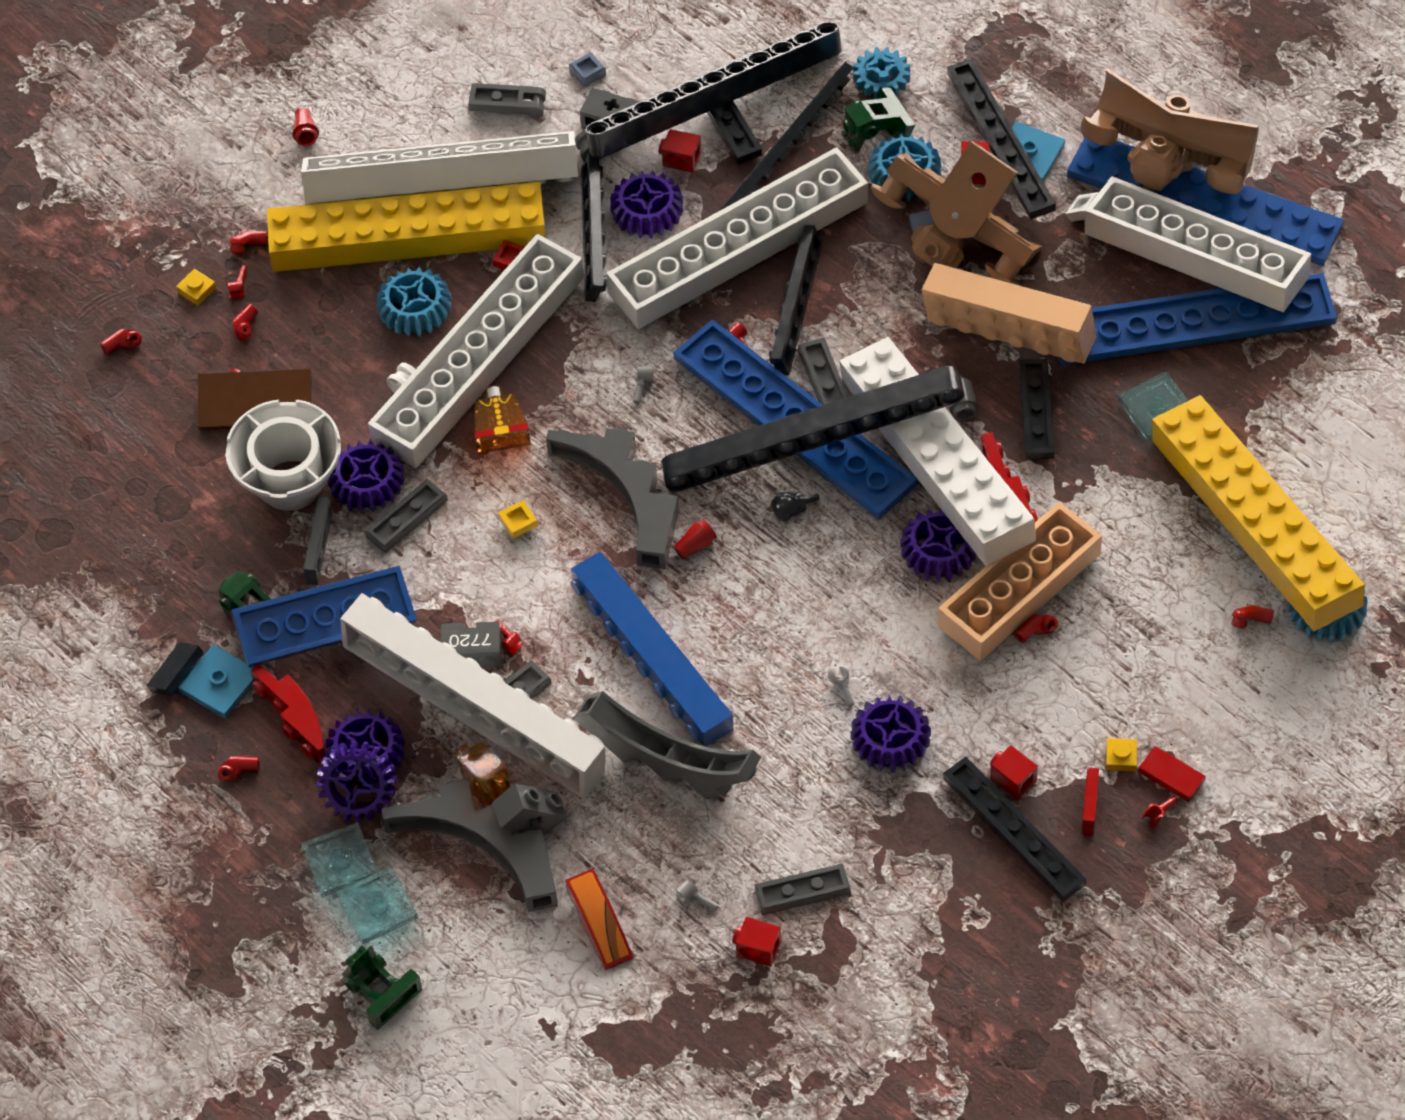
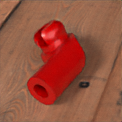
[232,304,259,341]
[217,756,260,783]

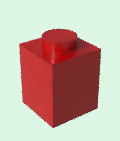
[990,745,1038,800]

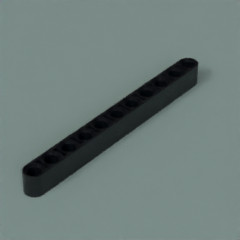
[586,22,842,158]
[661,366,964,492]

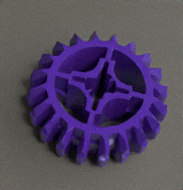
[610,170,684,239]
[327,439,405,513]
[900,508,977,582]
[850,694,931,773]
[325,708,405,785]
[315,741,398,822]

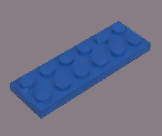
[231,565,417,667]

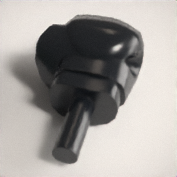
[770,492,820,522]

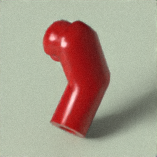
[229,231,268,254]
[100,329,142,355]
[1231,605,1274,629]
[1014,614,1058,643]

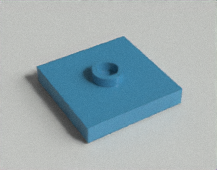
[1012,121,1065,182]
[178,644,254,719]

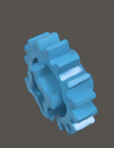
[853,47,910,99]

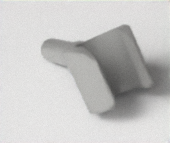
[633,366,654,404]
[828,667,854,707]
[676,881,719,911]

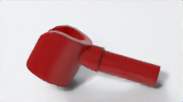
[227,265,248,299]
[729,322,748,346]
[494,620,522,655]
[1141,796,1178,828]

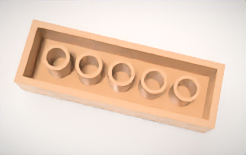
[921,263,1097,364]
[938,502,1102,662]

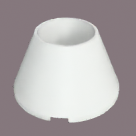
[225,399,341,511]

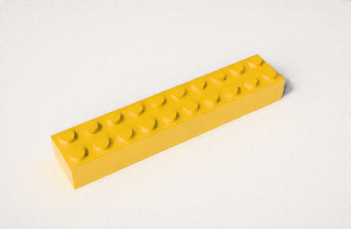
[267,181,546,272]
[1152,395,1365,631]

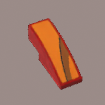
[565,868,633,971]

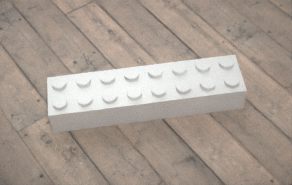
[1085,176,1311,313]

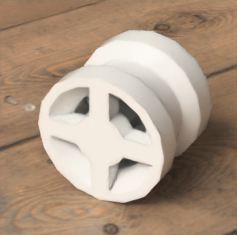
[386,362,416,393]

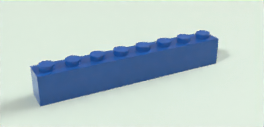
[570,551,734,747]

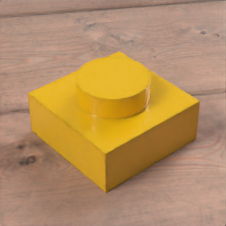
[176,268,216,306]
[498,500,538,539]
[1106,738,1137,772]

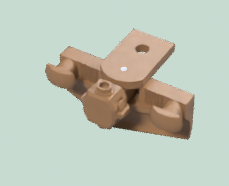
[1081,68,1259,194]
[871,141,1043,286]

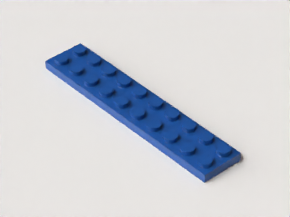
[1067,137,1344,266]
[1058,273,1337,366]
[673,319,918,520]

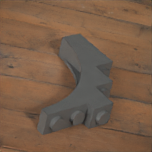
[546,428,679,570]
[573,691,761,799]
[382,779,558,912]

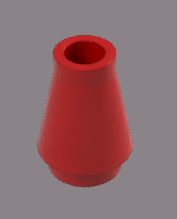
[292,107,319,146]
[673,519,717,560]

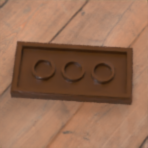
[198,369,312,430]

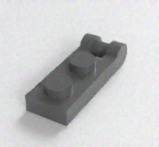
[468,83,547,118]

